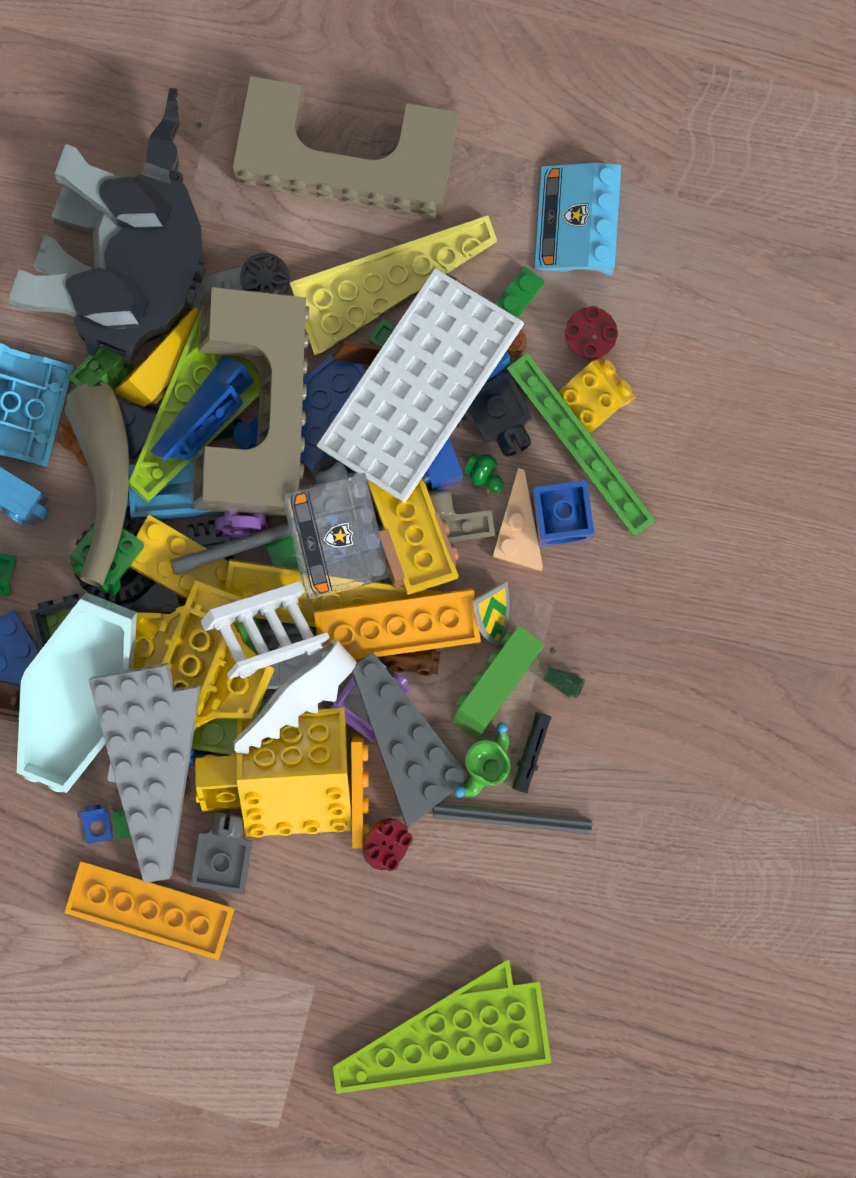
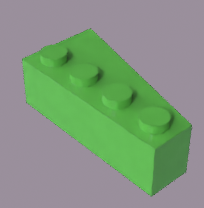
[451,626,545,741]

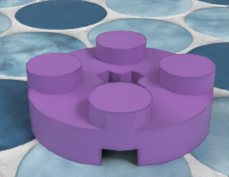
[215,511,268,538]

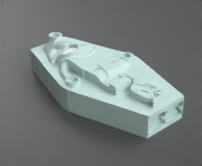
[17,592,137,793]

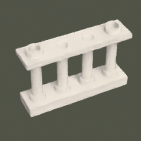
[201,581,329,679]

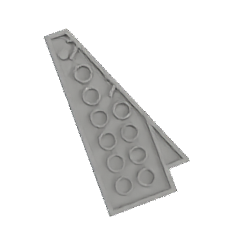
[88,663,201,883]

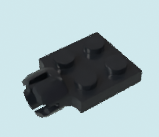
[469,372,533,457]

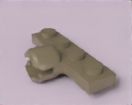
[428,489,495,543]

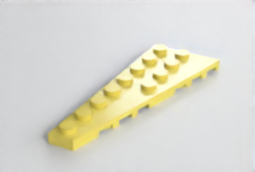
[290,216,497,356]

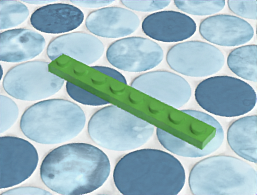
[506,353,655,537]

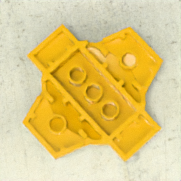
[134,580,274,730]

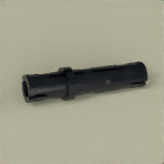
[511,712,552,794]

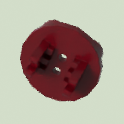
[565,306,618,360]
[362,818,413,871]

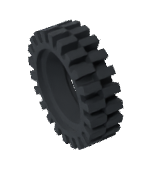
[74,520,152,603]

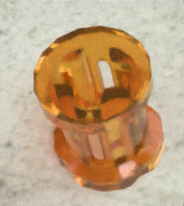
[507,330,526,356]

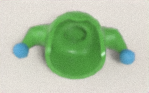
[454,722,510,798]

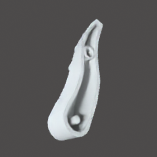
[233,639,356,754]

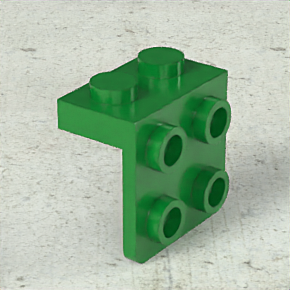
[70,524,144,596]

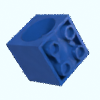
[532,480,595,547]

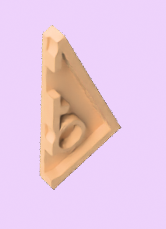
[493,468,543,572]

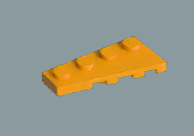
[351,732,369,848]

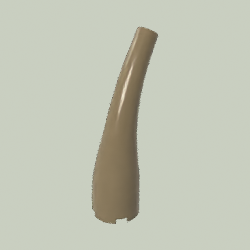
[63,382,129,587]

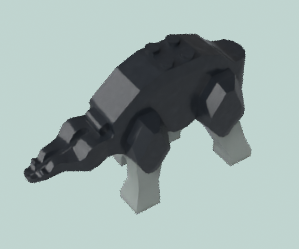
[8,88,206,365]

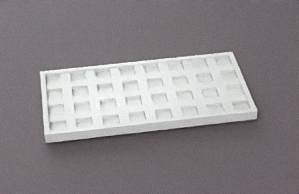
[317,268,524,503]

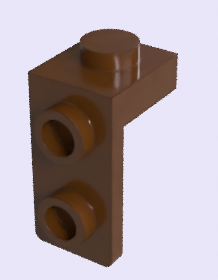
[332,341,383,366]

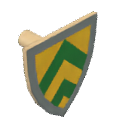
[472,581,510,648]

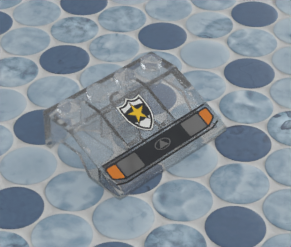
[281,473,390,599]

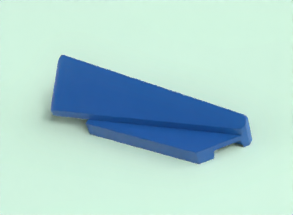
[151,356,255,461]

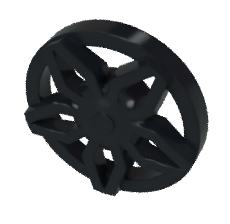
[240,253,289,295]

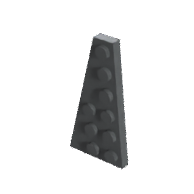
[352,652,470,828]

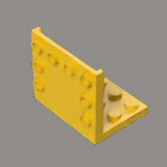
[237,708,352,837]

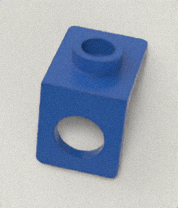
[77,804,113,844]

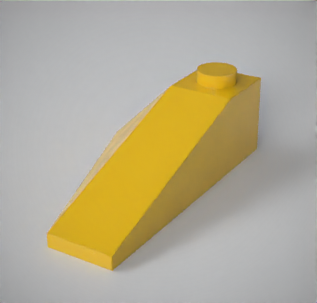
[114,307,199,407]

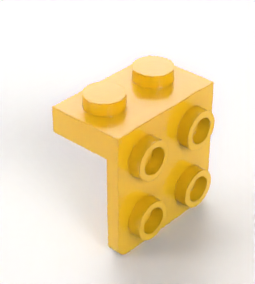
[558,357,636,433]

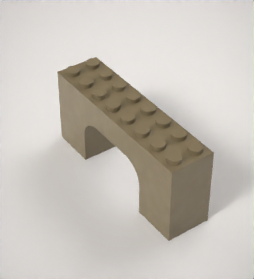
[233,76,458,219]
[191,287,309,517]

